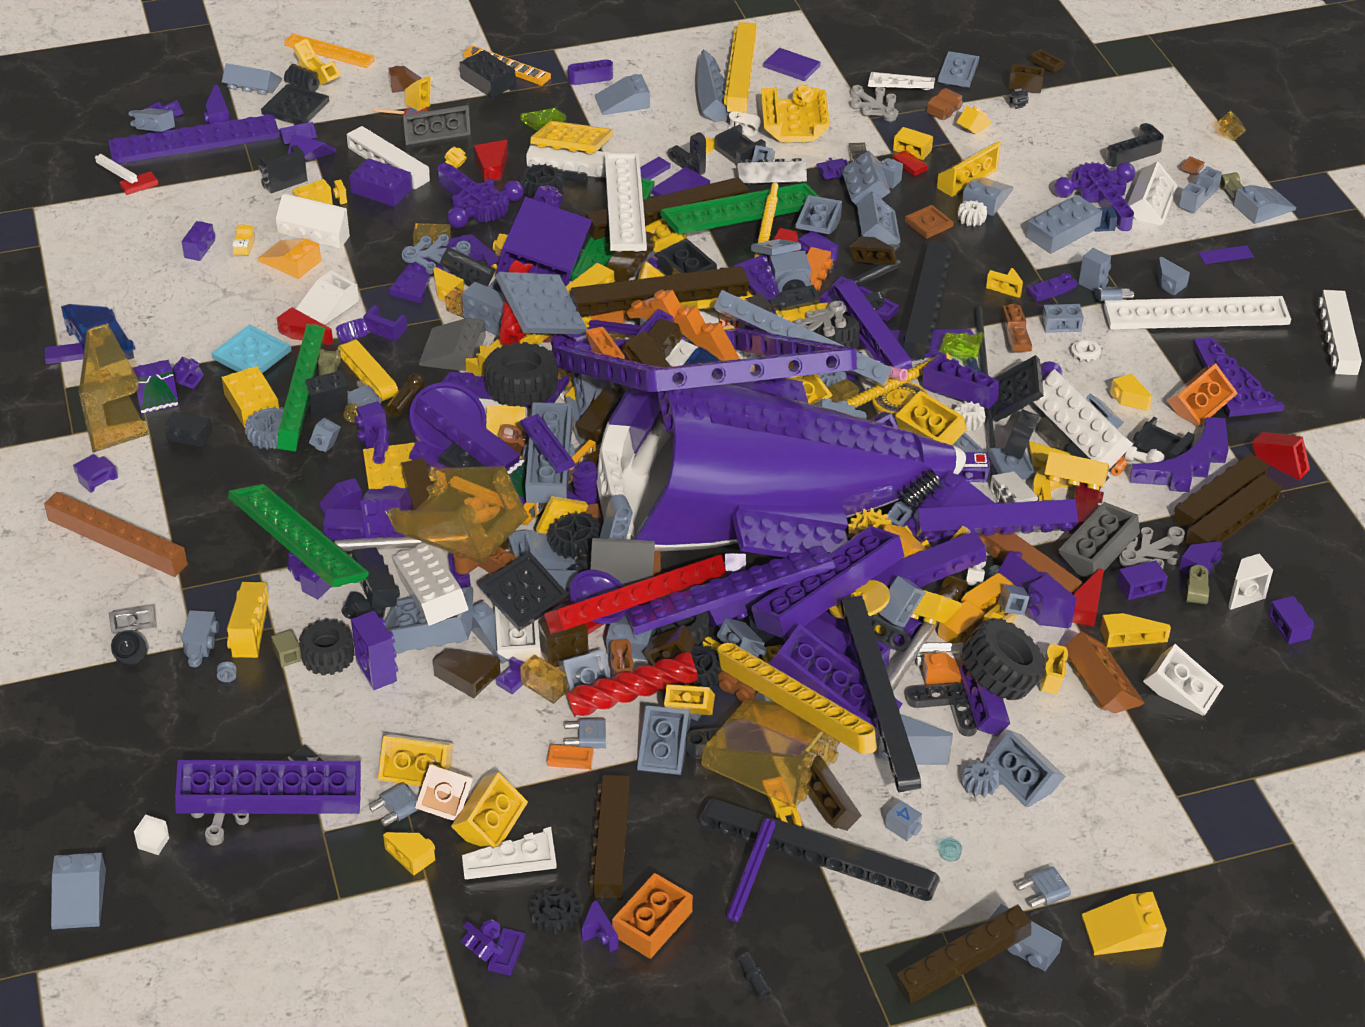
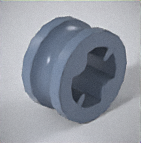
[217,662,236,682]

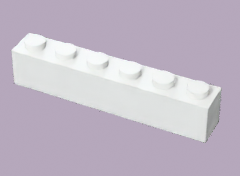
[347,126,430,190]
[526,144,610,178]
[1318,290,1362,375]

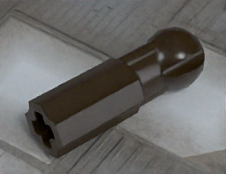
[386,373,424,418]

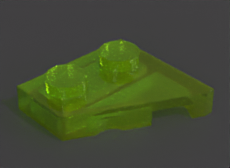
[520,108,566,131]
[939,332,984,363]

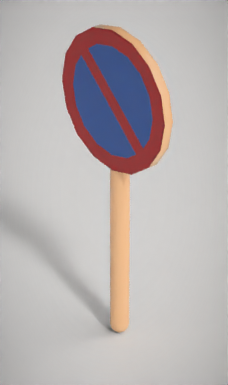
[374,107,428,115]

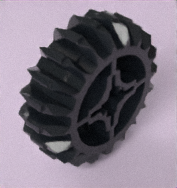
[518,163,564,198]
[548,510,602,560]
[678,644,722,689]

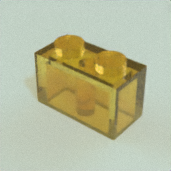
[520,654,568,704]

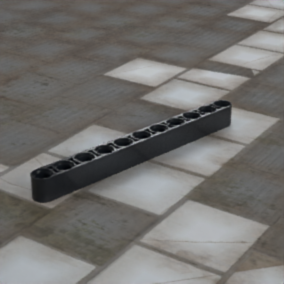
[840,595,921,793]
[699,799,940,901]

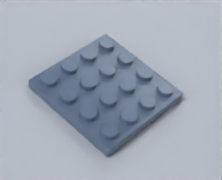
[496,272,587,334]

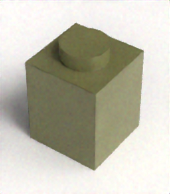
[271,630,302,668]

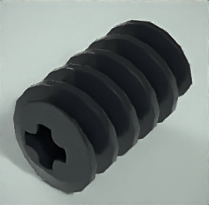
[284,64,320,92]
[898,467,943,509]

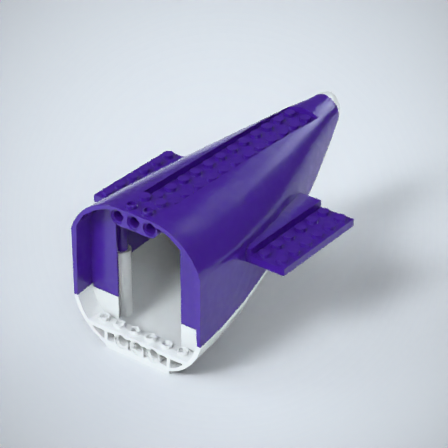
[596,365,966,558]

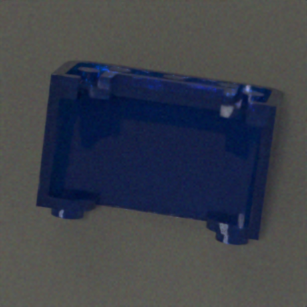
[61,304,135,372]

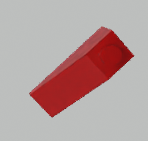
[277,307,333,345]
[1072,569,1104,627]

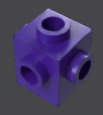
[533,185,563,208]
[172,356,204,389]

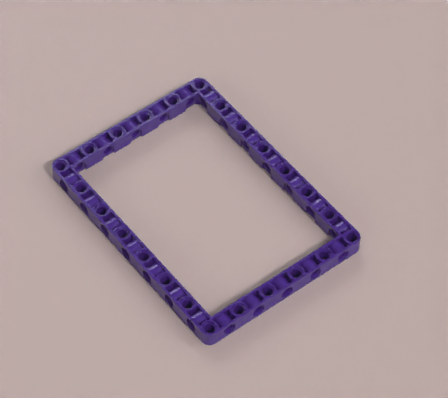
[552,328,857,392]

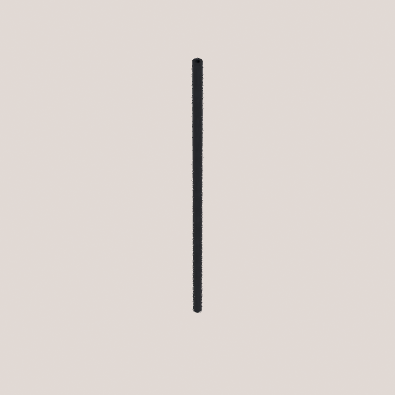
[975,307,998,478]

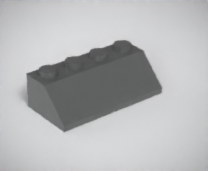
[401,105,471,145]
[1059,502,1140,579]

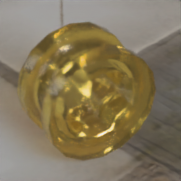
[344,403,360,422]

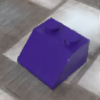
[1025,574,1077,628]

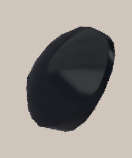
[111,630,148,666]

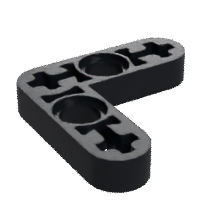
[667,132,706,175]
[907,683,977,737]

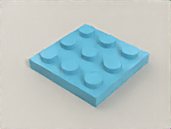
[211,324,291,373]

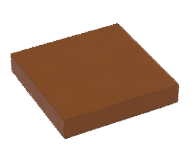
[905,205,954,239]

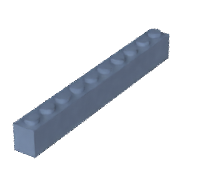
[714,290,893,388]

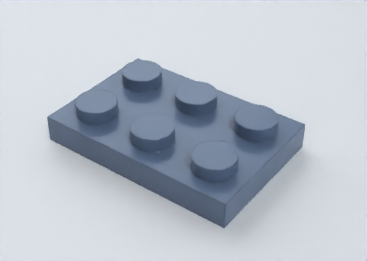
[938,51,980,87]

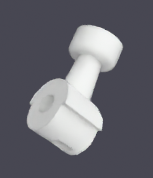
[1125,446,1164,463]
[967,558,987,586]

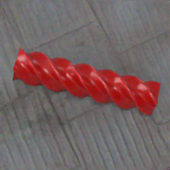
[500,260,533,345]
[566,652,698,718]

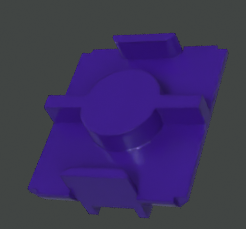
[816,157,849,180]

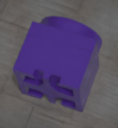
[360,486,413,538]

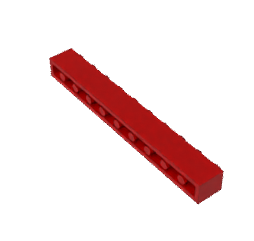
[544,555,727,634]

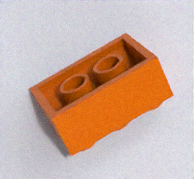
[1167,363,1238,426]

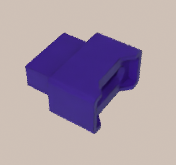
[73,454,118,493]

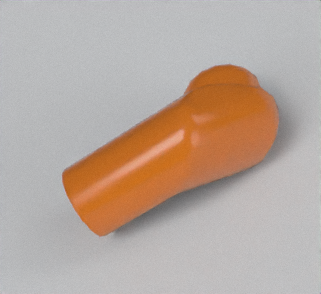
[1111,456,1127,476]

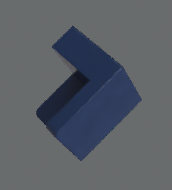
[1094,207,1117,232]

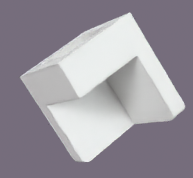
[134,815,169,855]

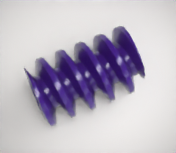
[572,461,600,504]

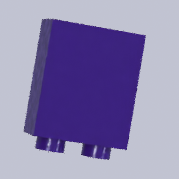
[496,197,592,287]

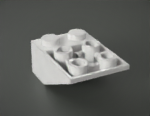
[296,270,359,325]

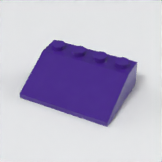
[902,471,996,547]

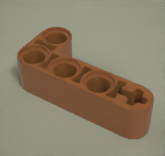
[453,536,518,575]

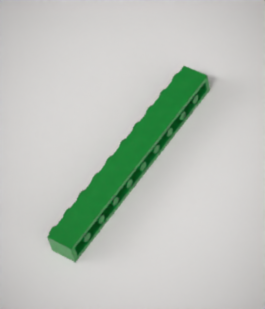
[277,324,325,452]

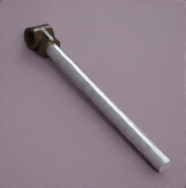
[335,521,516,551]
[888,575,968,692]

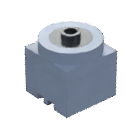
[769,251,811,292]

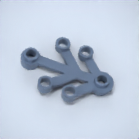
[402,234,471,274]

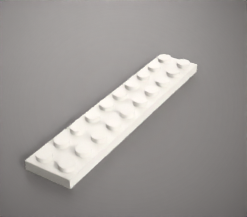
[605,153,647,252]
[1104,296,1291,329]

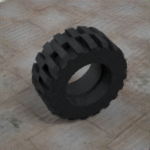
[485,342,558,407]
[962,618,1046,700]

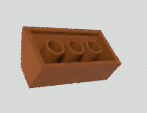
[1064,631,1145,713]

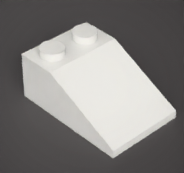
[1143,644,1223,716]

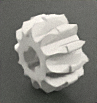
[958,199,987,227]
[954,401,986,432]

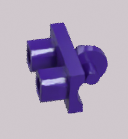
[461,919,504,962]

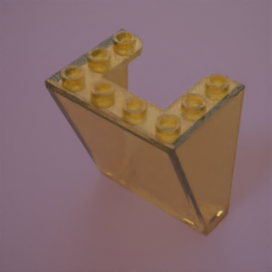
[79,324,149,453]
[387,466,528,564]
[701,699,840,808]

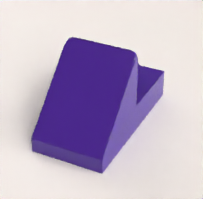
[582,901,618,952]

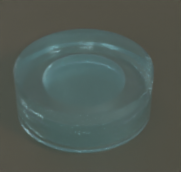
[939,838,962,862]

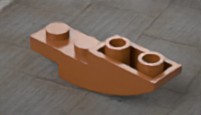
[1002,304,1032,352]

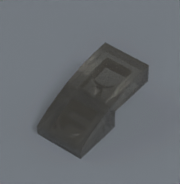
[848,142,867,163]

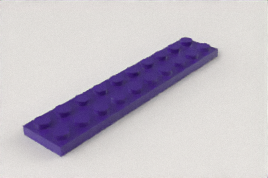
[108,114,280,164]
[625,545,835,635]

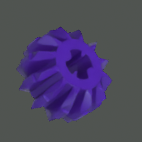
[336,318,368,343]

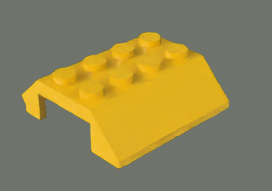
[761,88,830,143]

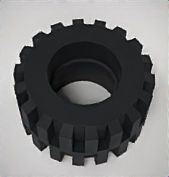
[813,315,859,348]
[657,612,709,646]
[299,619,355,676]

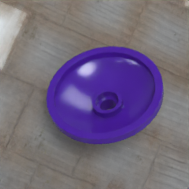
[569,570,628,624]

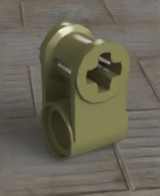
[318,349,341,376]
[1185,565,1209,605]

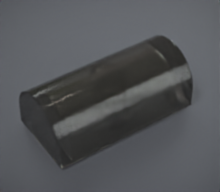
[1035,417,1074,451]

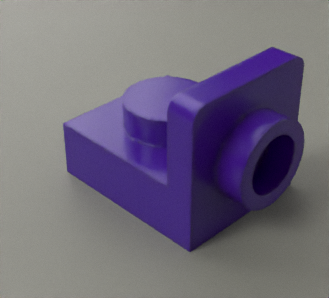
[496,656,529,694]

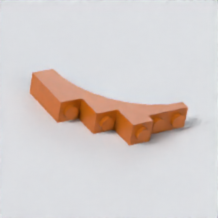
[626,290,740,362]

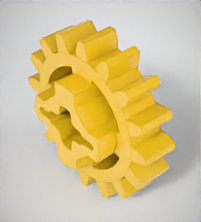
[848,508,892,538]

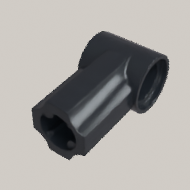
[341,592,386,620]

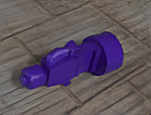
[287,552,307,582]

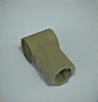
[1219,172,1243,199]

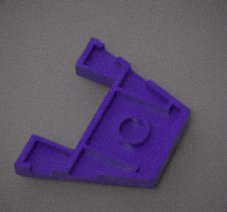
[437,234,500,275]

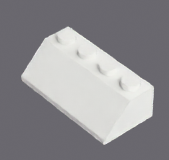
[1128,161,1177,225]
[276,193,350,248]
[495,606,541,666]

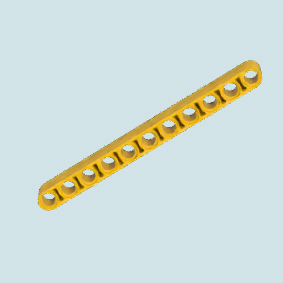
[717,643,877,754]

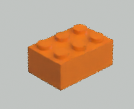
[612,873,693,959]

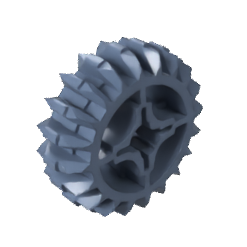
[245,406,284,450]

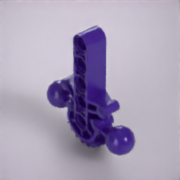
[1053,162,1136,231]
[437,163,524,229]

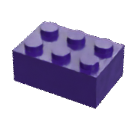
[349,158,413,207]
[351,611,398,690]

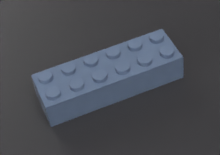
[525,403,573,503]

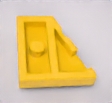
[1028,441,1070,472]

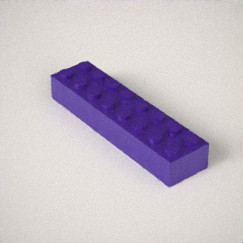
[751,526,904,639]
[175,760,361,814]

